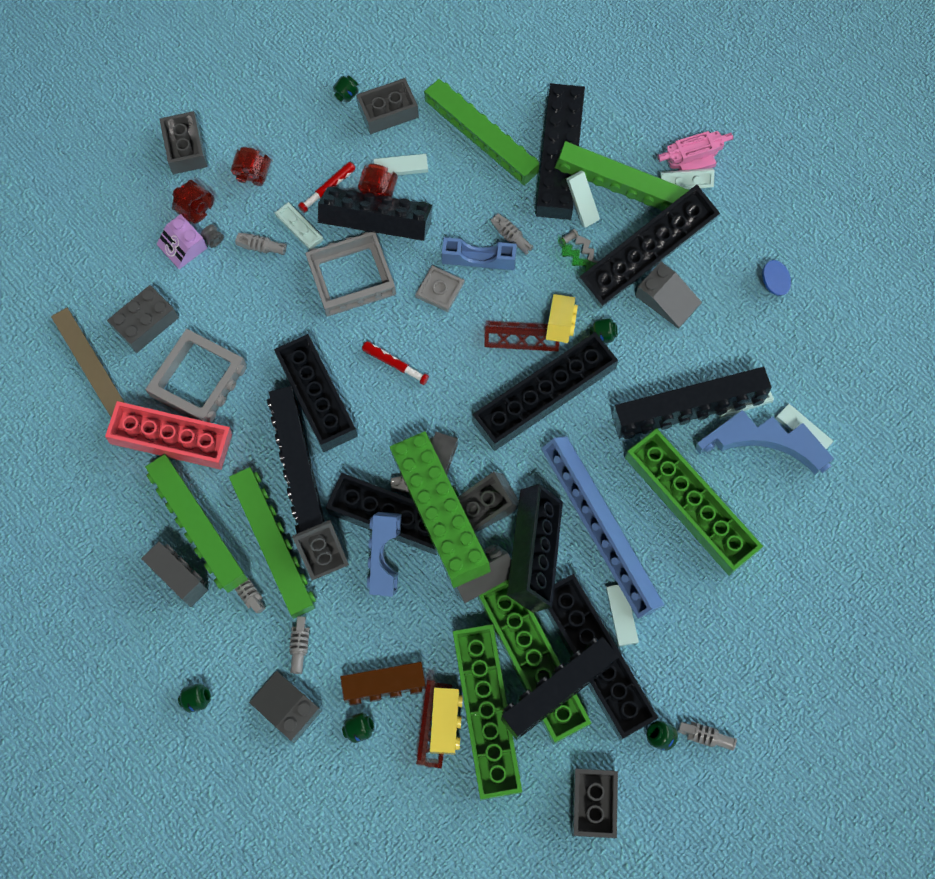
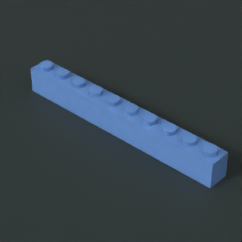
[541,436,664,619]

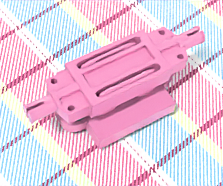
[657,131,733,170]

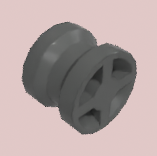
[201,224,224,248]

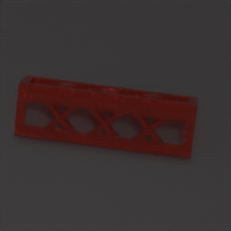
[485,321,559,351]
[416,680,452,769]

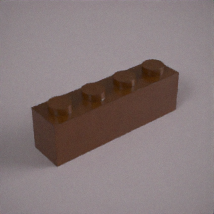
[340,662,426,706]

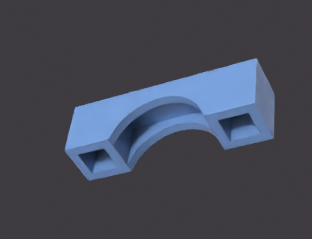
[442,237,517,270]
[367,512,401,597]

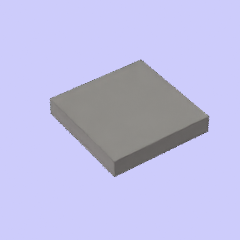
[415,265,465,312]

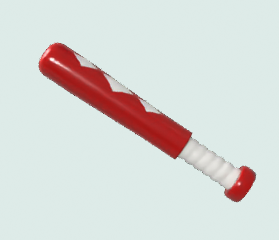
[298,162,355,213]
[362,341,429,385]

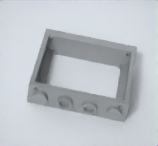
[305,232,396,317]
[145,328,247,422]

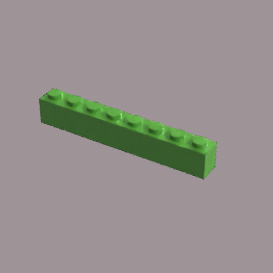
[424,79,540,186]
[555,141,689,211]
[145,454,248,593]
[229,467,316,619]

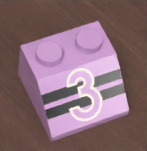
[157,214,207,269]

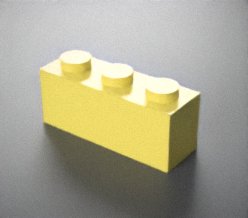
[546,294,578,343]
[430,688,463,755]

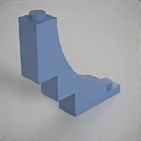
[695,410,834,475]

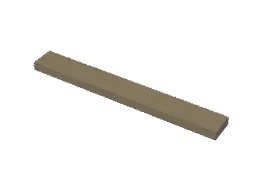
[51,308,125,417]

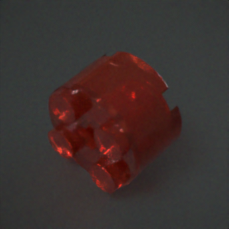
[231,147,271,186]
[358,164,398,197]
[172,180,214,224]

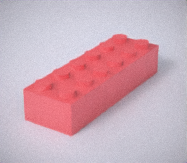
[105,401,232,470]

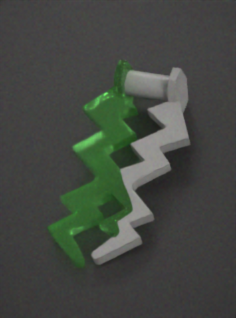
[558,229,599,272]

